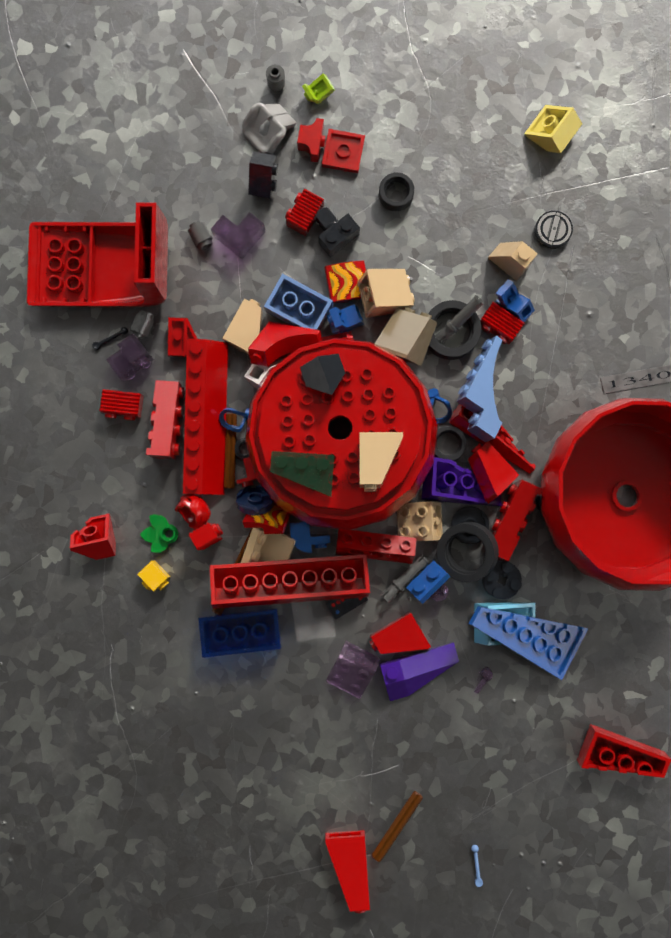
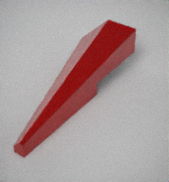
[449,404,536,474]

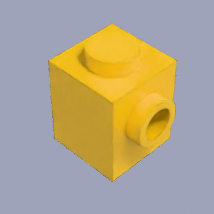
[137,560,170,591]

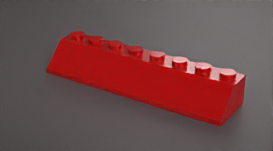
[183,339,228,495]
[210,554,370,609]

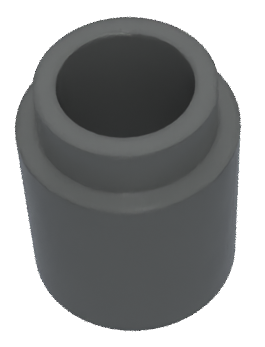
[266,64,285,91]
[188,221,213,251]
[130,310,154,340]

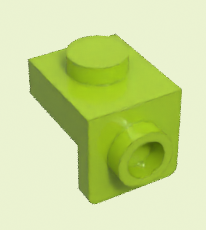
[302,73,335,105]

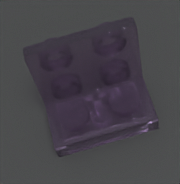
[326,641,380,698]

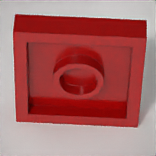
[322,129,365,174]

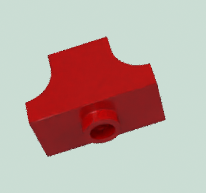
[297,118,326,162]

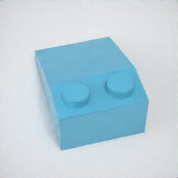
[474,602,536,646]

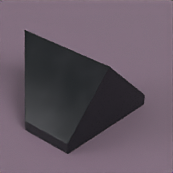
[300,354,346,395]

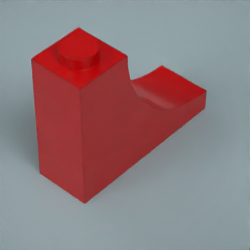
[248,321,322,367]

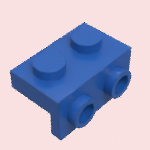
[406,561,450,604]

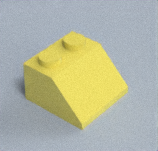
[524,105,582,153]

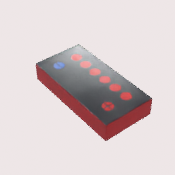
[326,597,368,620]

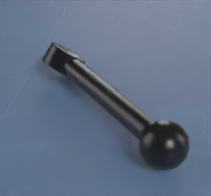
[92,327,128,350]

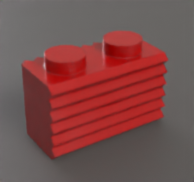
[285,189,324,236]
[480,302,524,344]
[99,389,144,421]
[189,522,223,550]

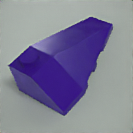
[422,457,502,506]
[379,642,459,701]

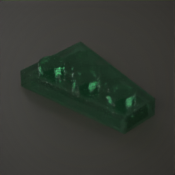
[270,451,334,497]

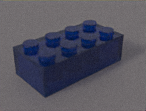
[198,608,282,658]

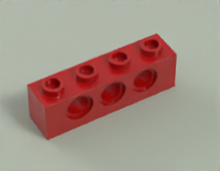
[336,529,416,564]

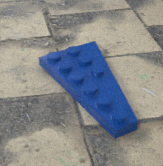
[468,606,588,680]

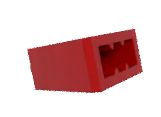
[468,441,519,504]
[369,612,431,654]

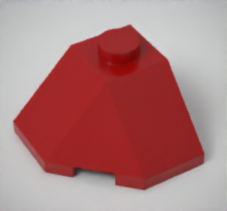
[70,514,116,560]

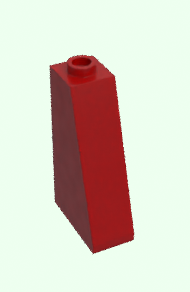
[325,830,370,914]

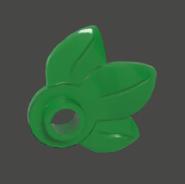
[140,514,179,553]

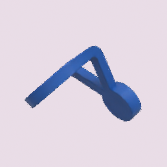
[428,388,452,424]
[219,408,250,433]

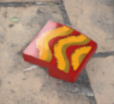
[324,260,366,303]
[243,502,291,534]

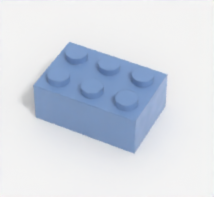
[264,273,333,330]

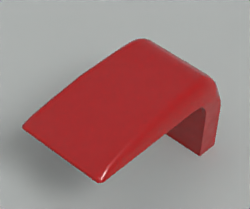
[27,202,168,307]

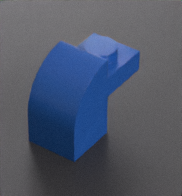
[496,279,535,322]
[327,304,364,334]
[290,522,331,553]

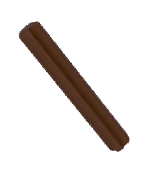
[224,413,237,489]
[372,791,423,862]

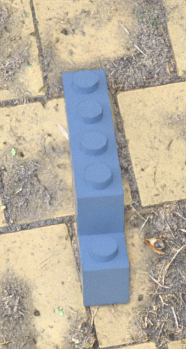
[456,336,503,442]

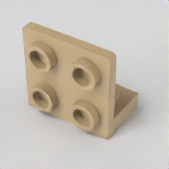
[397,501,443,541]
[241,528,296,563]

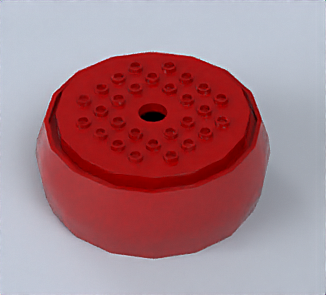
[245,338,438,530]
[541,398,671,591]

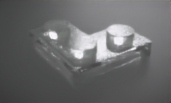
[291,601,336,642]

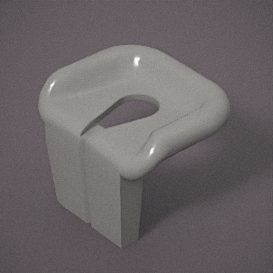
[242,103,297,155]

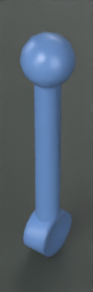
[471,845,483,887]

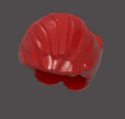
[174,494,211,530]

